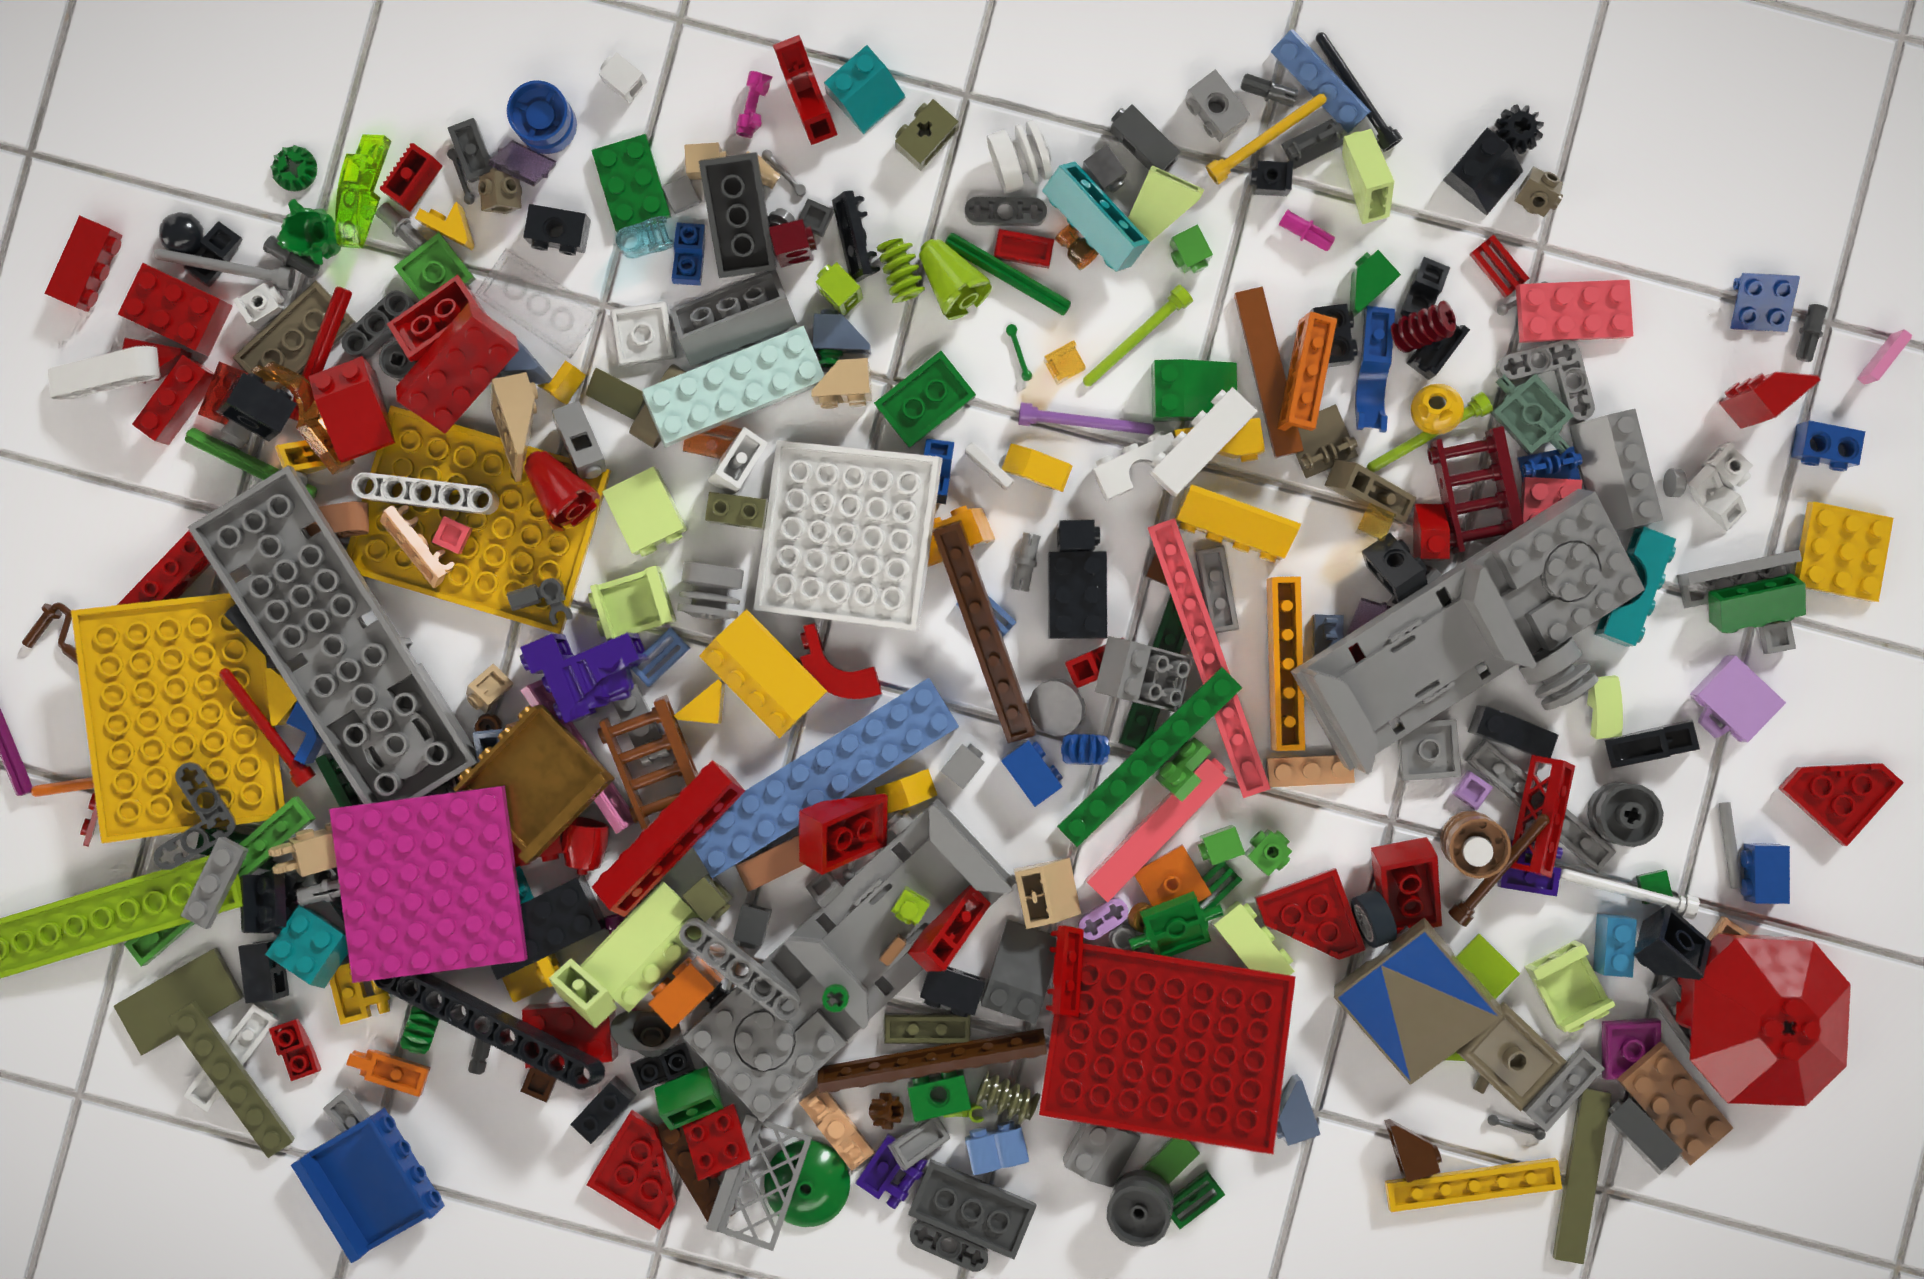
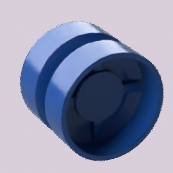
[507,80,577,154]

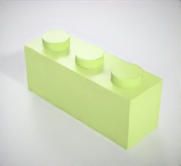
[1210,901,1295,975]

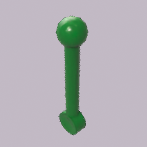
[1006,324,1032,381]

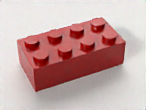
[396,302,519,434]

